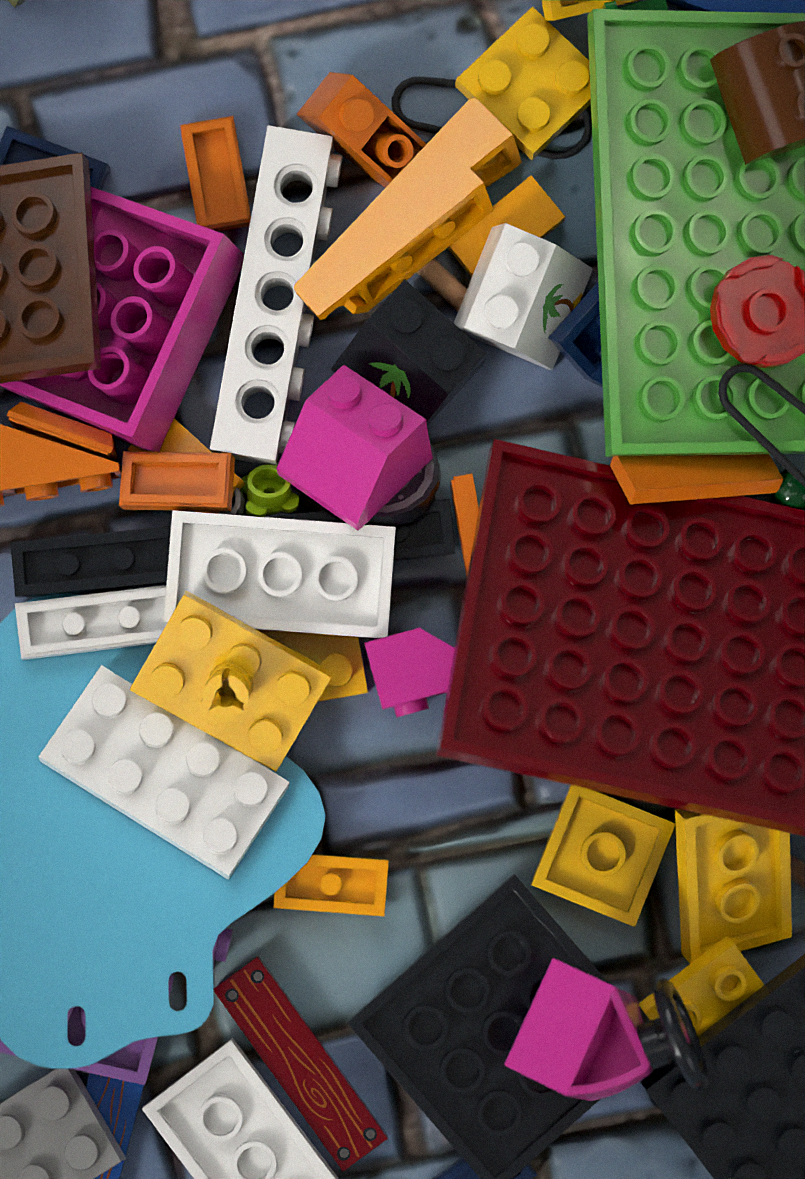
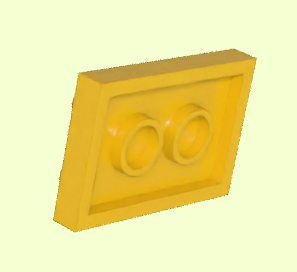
[129,590,332,772]
[675,809,792,963]

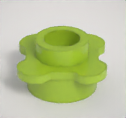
[240,464,299,517]

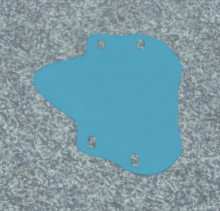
[0,593,326,1069]

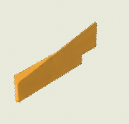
[294,98,522,320]

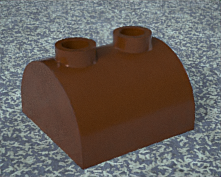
[710,21,805,165]

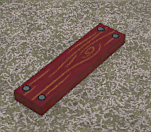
[213,955,388,1171]

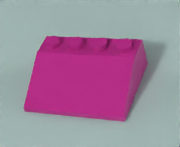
[0,186,244,452]

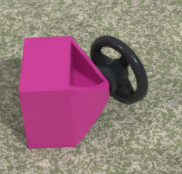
[505,958,709,1101]

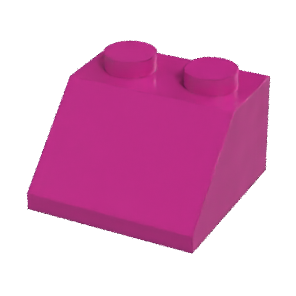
[276,365,433,531]

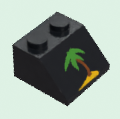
[331,279,487,426]

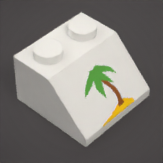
[454,223,593,370]

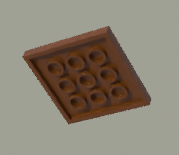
[0,152,101,384]

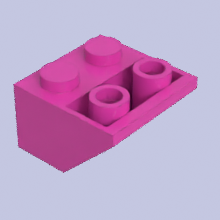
[364,628,455,718]

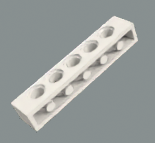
[210,125,342,466]

